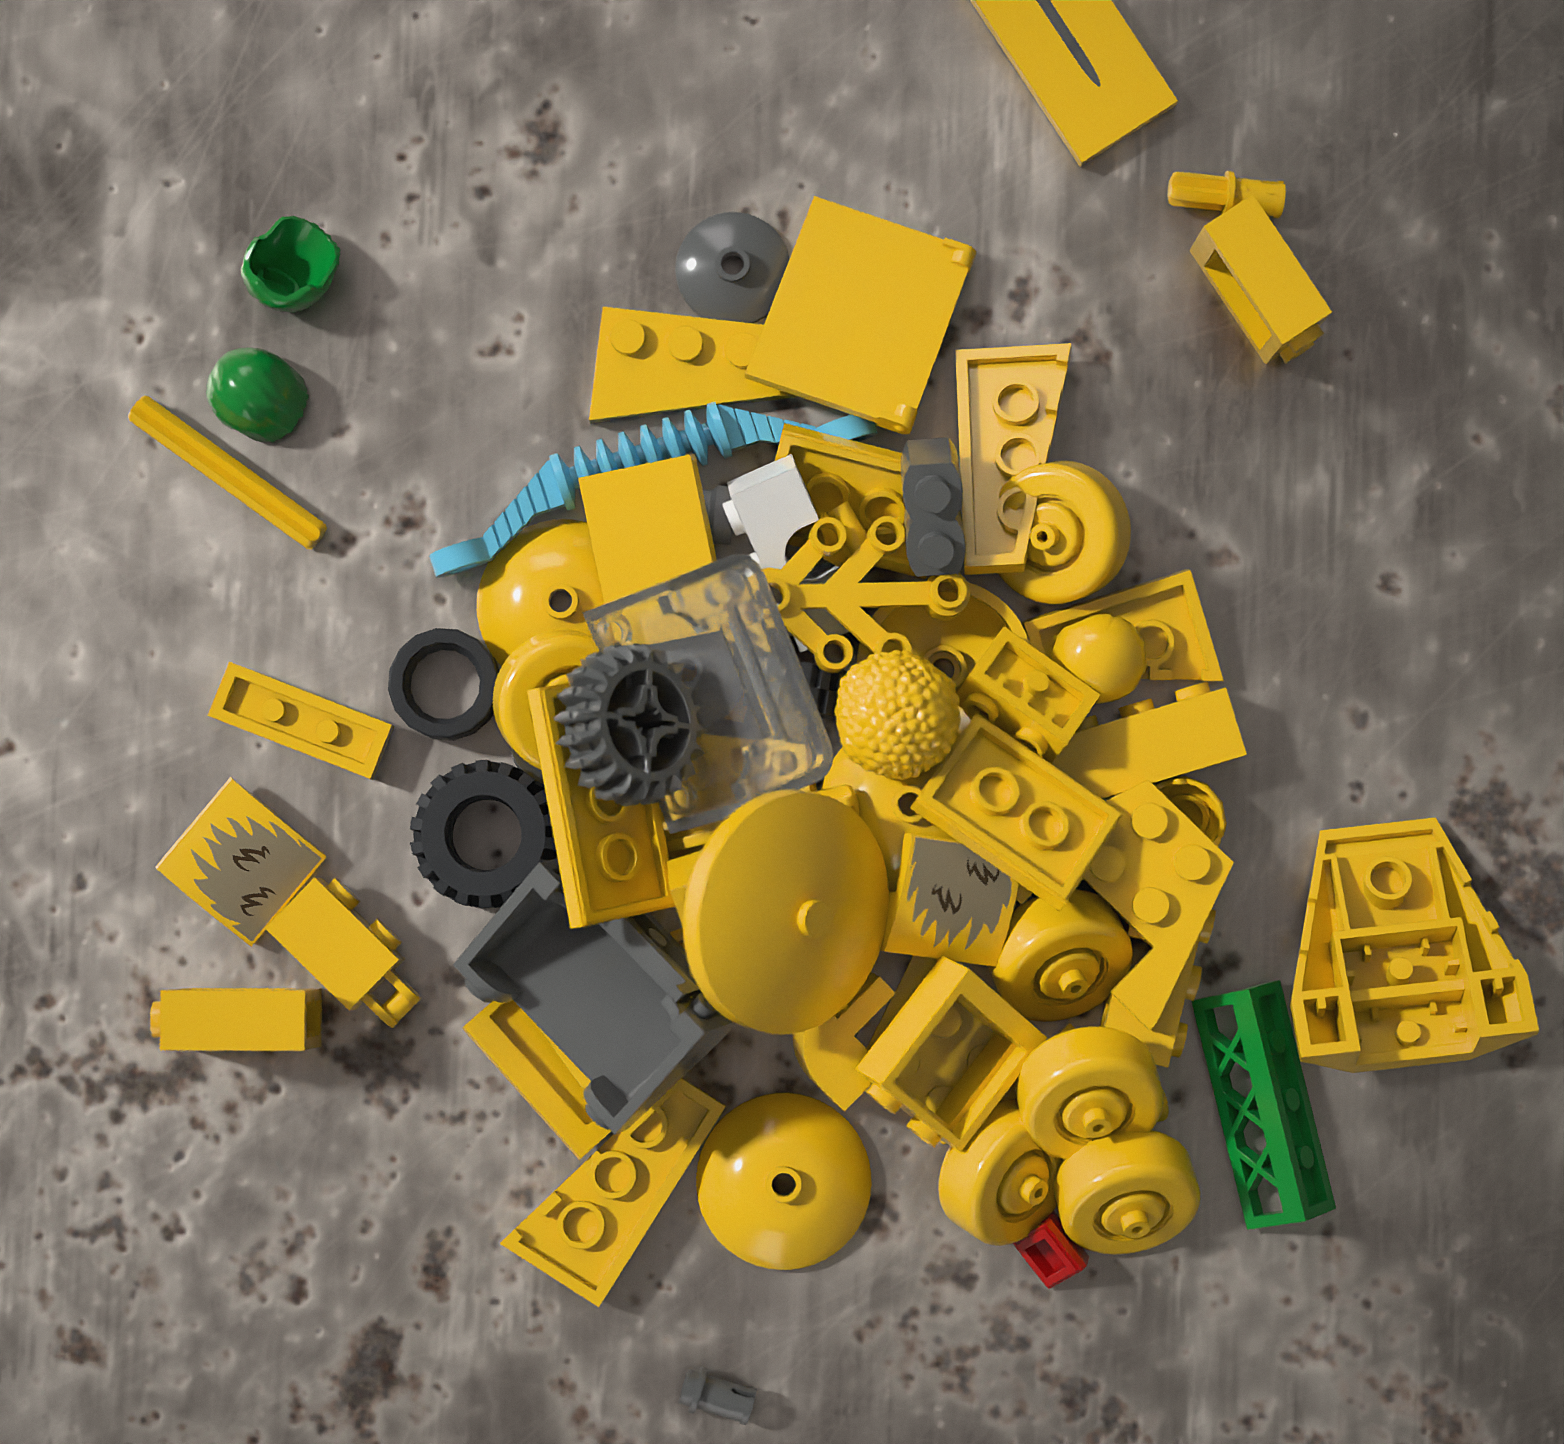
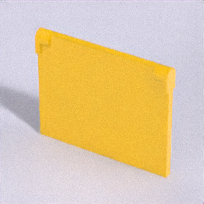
[745,196,977,434]

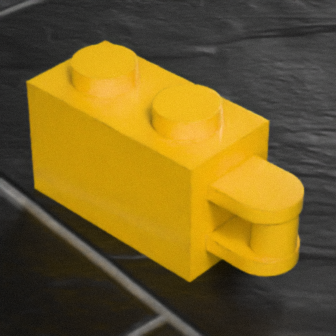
[265,877,422,1028]

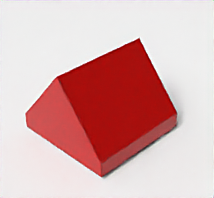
[1013,1211,1089,1289]

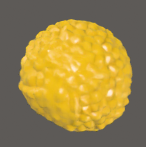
[835,650,961,780]

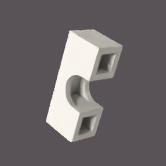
[722,454,849,652]

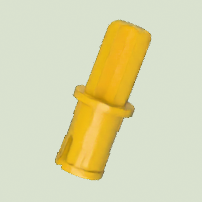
[1167,171,1286,218]

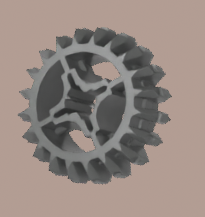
[553,643,708,806]

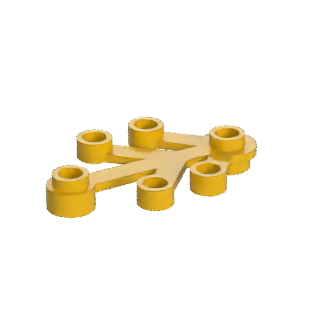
[741,516,971,673]

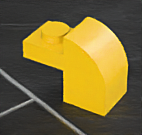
[793,972,896,1112]

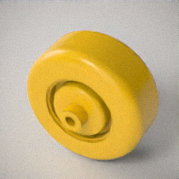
[998,461,1131,604]
[493,630,608,770]
[987,889,1133,1022]
[1015,1026,1164,1159]
[938,1099,1065,1246]
[1053,1130,1201,1255]

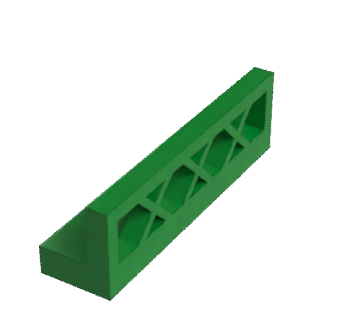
[1192,980,1336,1230]

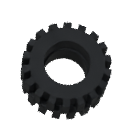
[410,760,558,908]

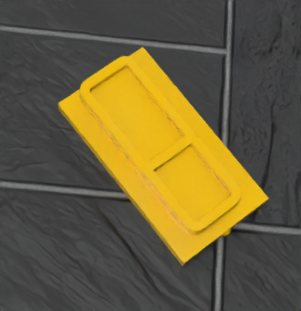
[462,1001,612,1160]

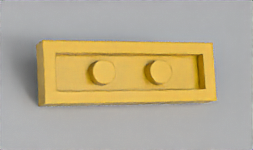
[207,662,394,780]

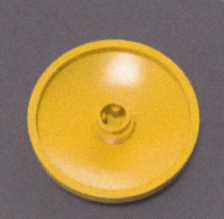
[683,789,889,1035]

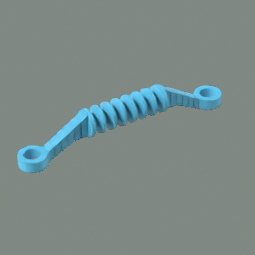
[429,401,878,578]

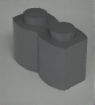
[901,437,965,577]

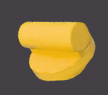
[816,501,867,568]

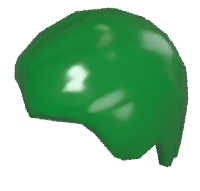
[241,216,341,312]
[206,347,309,443]

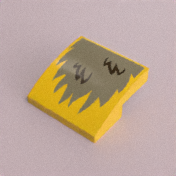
[155,777,327,947]
[880,833,1019,967]

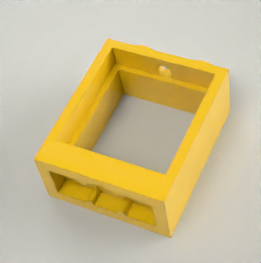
[1189,194,1332,365]
[855,956,1047,1152]
[150,988,322,1051]

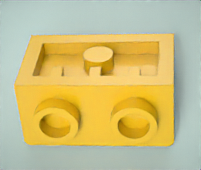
[956,626,1101,764]

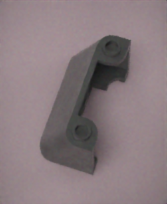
[453,858,736,1134]

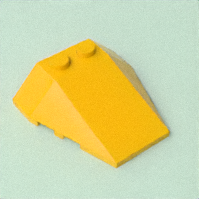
[1290,817,1539,1073]

